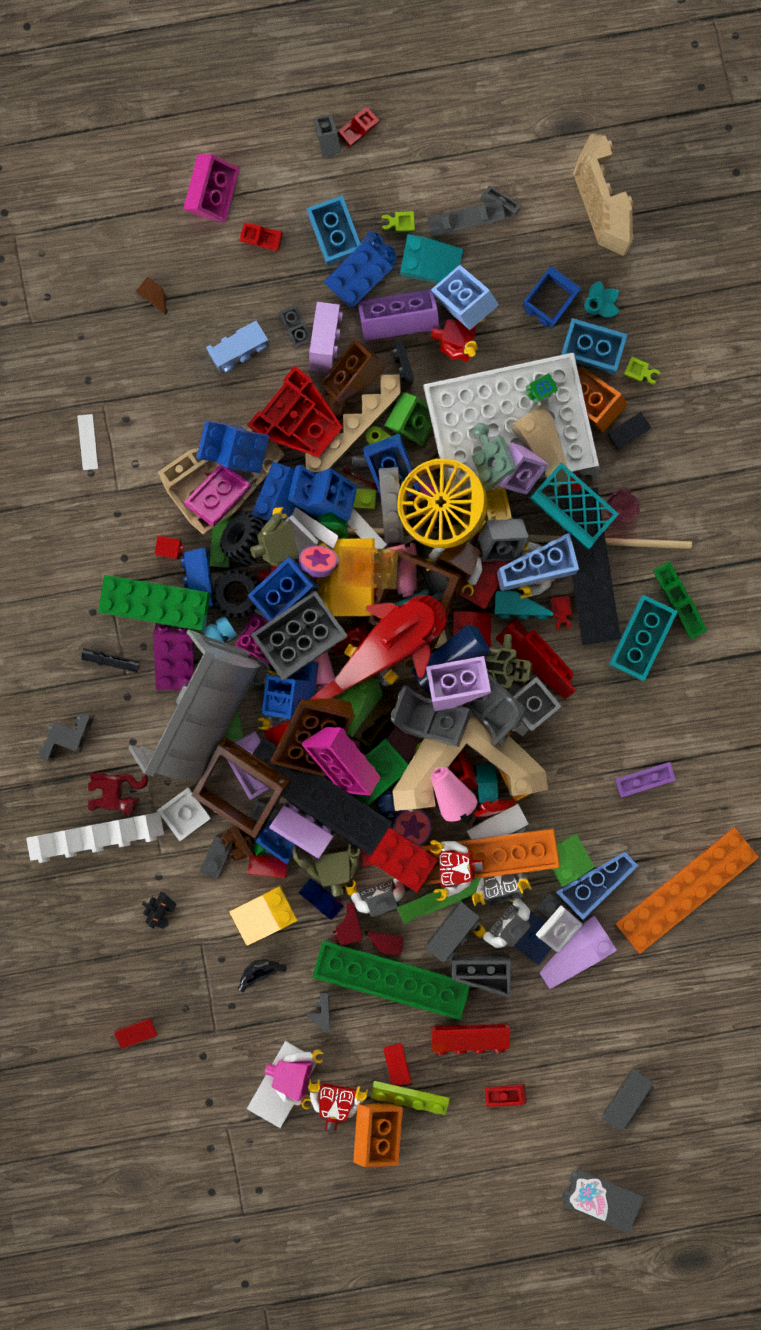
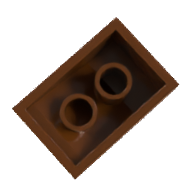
[320,339,387,403]

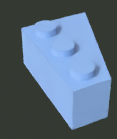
[206,321,269,373]

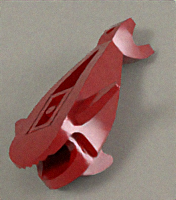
[310,595,447,700]

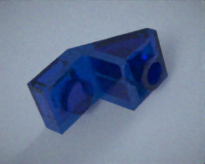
[298,878,344,920]

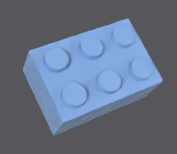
[431,265,499,330]

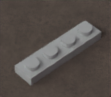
[379,467,404,543]

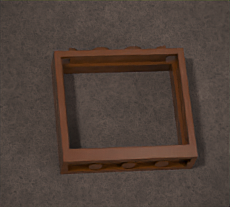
[368,549,463,649]
[191,737,291,838]

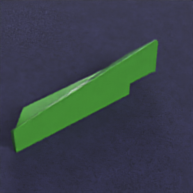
[397,878,481,924]

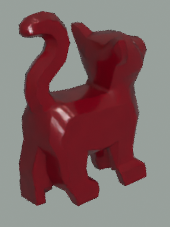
[88,773,148,816]

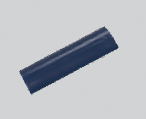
[412,625,491,695]

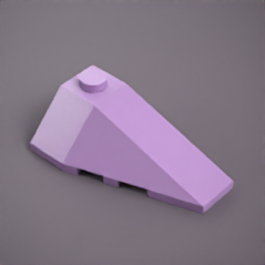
[539,916,617,989]

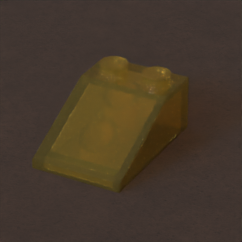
[336,546,398,589]

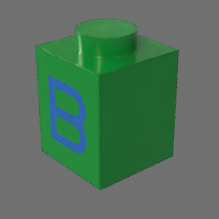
[526,373,558,403]

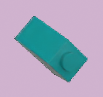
[475,763,498,803]

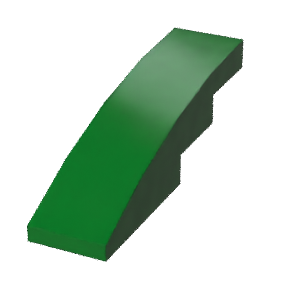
[652,561,708,639]

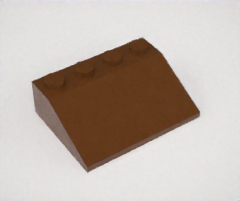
[270,698,355,776]

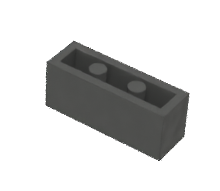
[601,1068,654,1132]

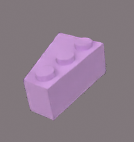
[309,302,343,373]

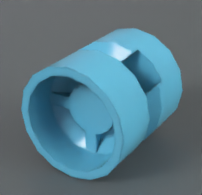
[203,615,238,642]

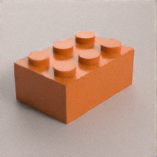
[353,1103,403,1167]

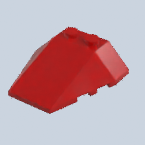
[247,366,343,458]

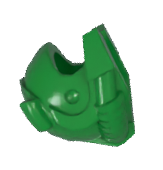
[313,512,349,539]

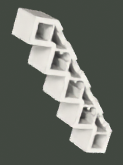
[26,812,164,863]

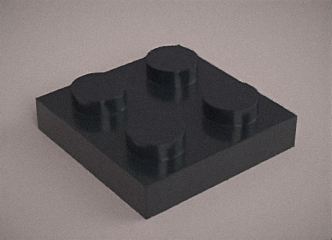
[392,340,414,385]

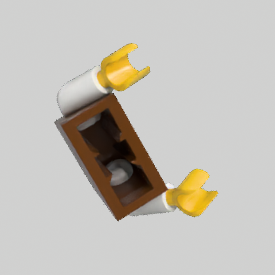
[426,537,482,596]

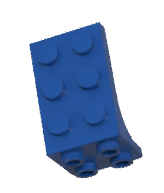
[324,230,397,309]

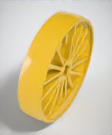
[397,459,487,549]

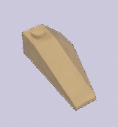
[511,404,571,488]

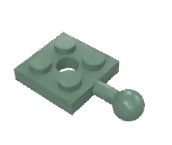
[472,423,517,490]

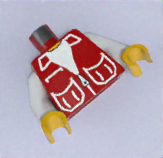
[430,840,485,901]
[308,1079,368,1131]

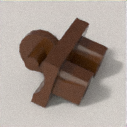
[220,825,254,862]

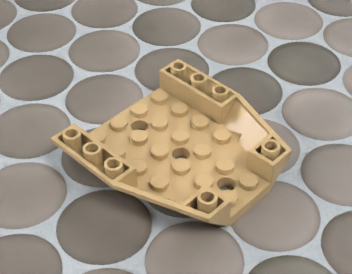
[573,133,634,256]

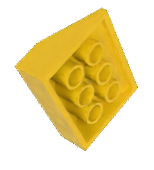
[317,538,375,618]

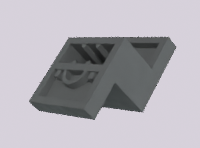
[39,713,95,761]

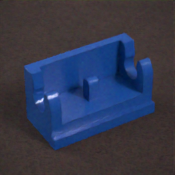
[256,820,295,864]

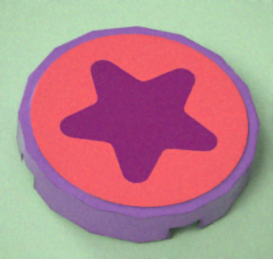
[299,545,337,577]
[393,809,432,845]

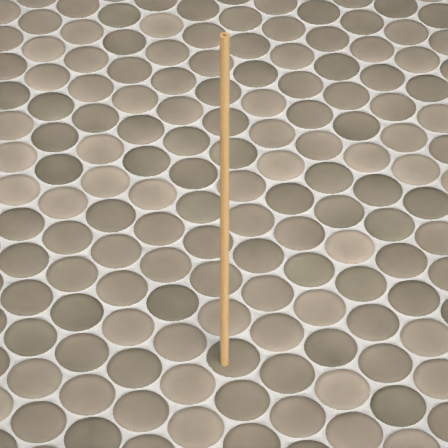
[347,527,692,549]

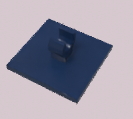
[514,911,551,965]

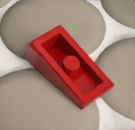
[484,1084,527,1107]

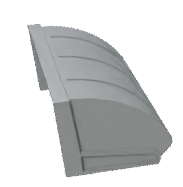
[128,629,261,780]

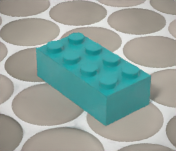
[608,595,678,681]

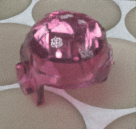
[607,488,640,523]

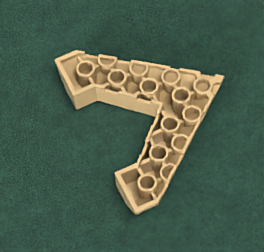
[392,704,548,811]

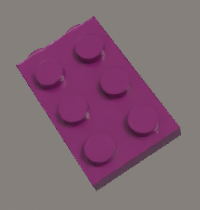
[153,623,194,690]

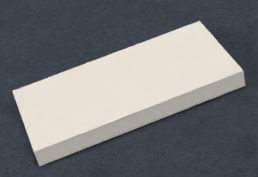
[247,1041,317,1128]

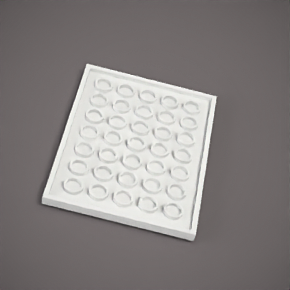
[423,353,599,495]

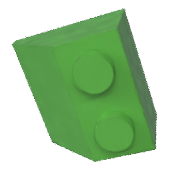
[384,392,433,447]
[552,833,594,887]

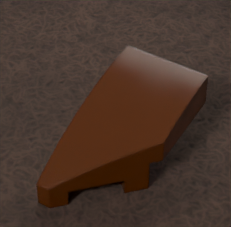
[136,277,168,315]

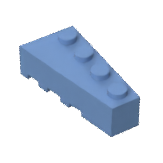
[556,852,638,920]

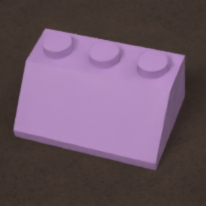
[269,803,336,859]

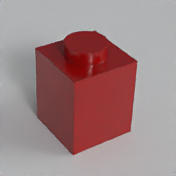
[154,536,184,560]

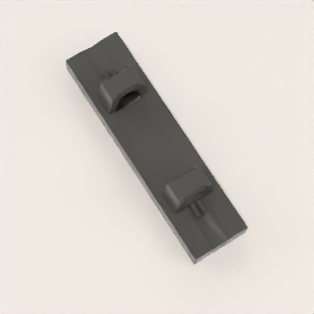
[428,200,506,236]

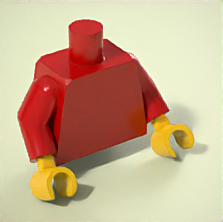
[430,318,485,362]

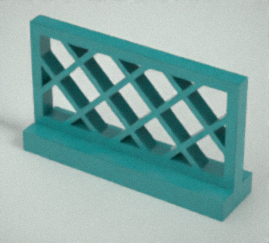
[529,463,619,549]

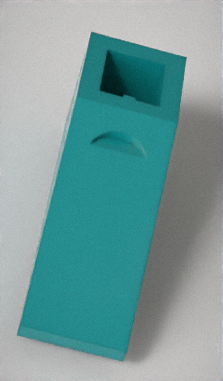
[494,591,553,620]

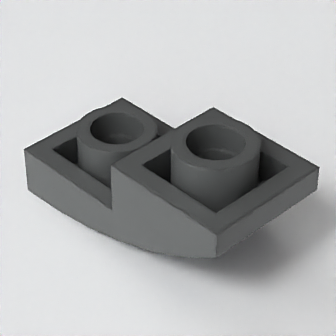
[278,304,312,347]

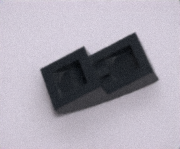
[607,412,651,450]

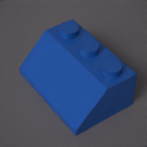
[251,461,301,522]
[181,548,215,609]
[248,557,321,622]

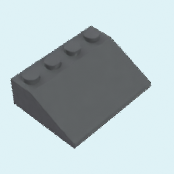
[251,591,348,681]

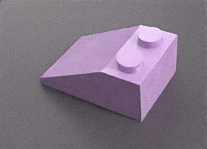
[426,656,491,711]

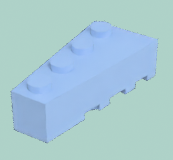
[497,533,579,591]

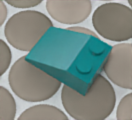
[400,234,463,283]

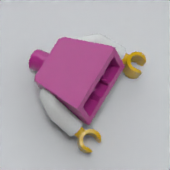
[265,1050,323,1109]

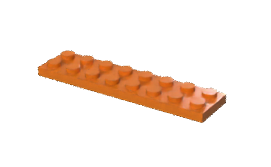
[615,827,759,954]
[421,828,561,885]

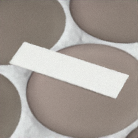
[77,414,98,470]
[292,507,338,549]
[348,508,387,554]

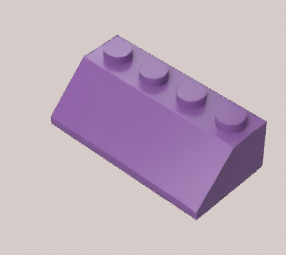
[358,289,440,341]

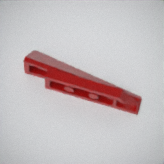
[496,619,576,699]

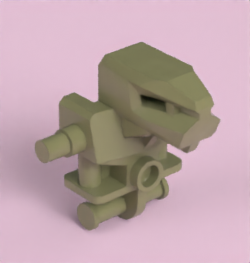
[485,634,533,690]

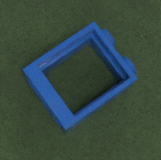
[522,266,581,328]

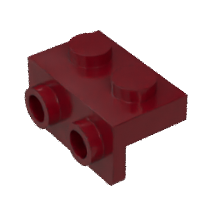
[331,621,371,656]

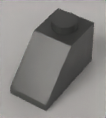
[313,114,341,157]

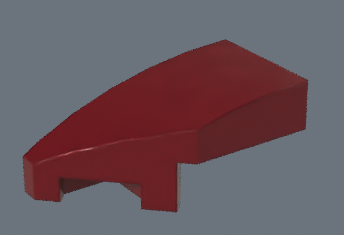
[365,931,404,955]

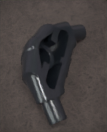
[238,959,287,992]

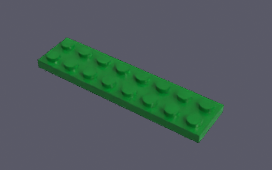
[312,940,470,1020]

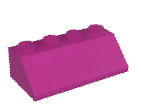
[302,727,380,795]

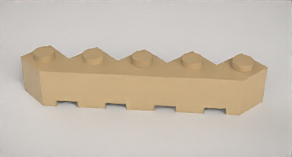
[306,374,400,474]

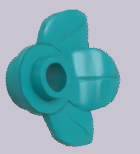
[584,281,619,318]

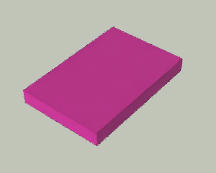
[184,464,251,527]

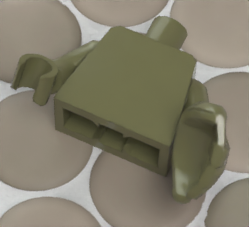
[293,844,360,896]

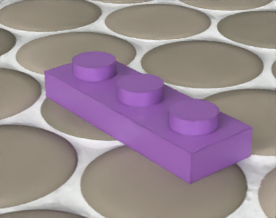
[615,762,676,797]

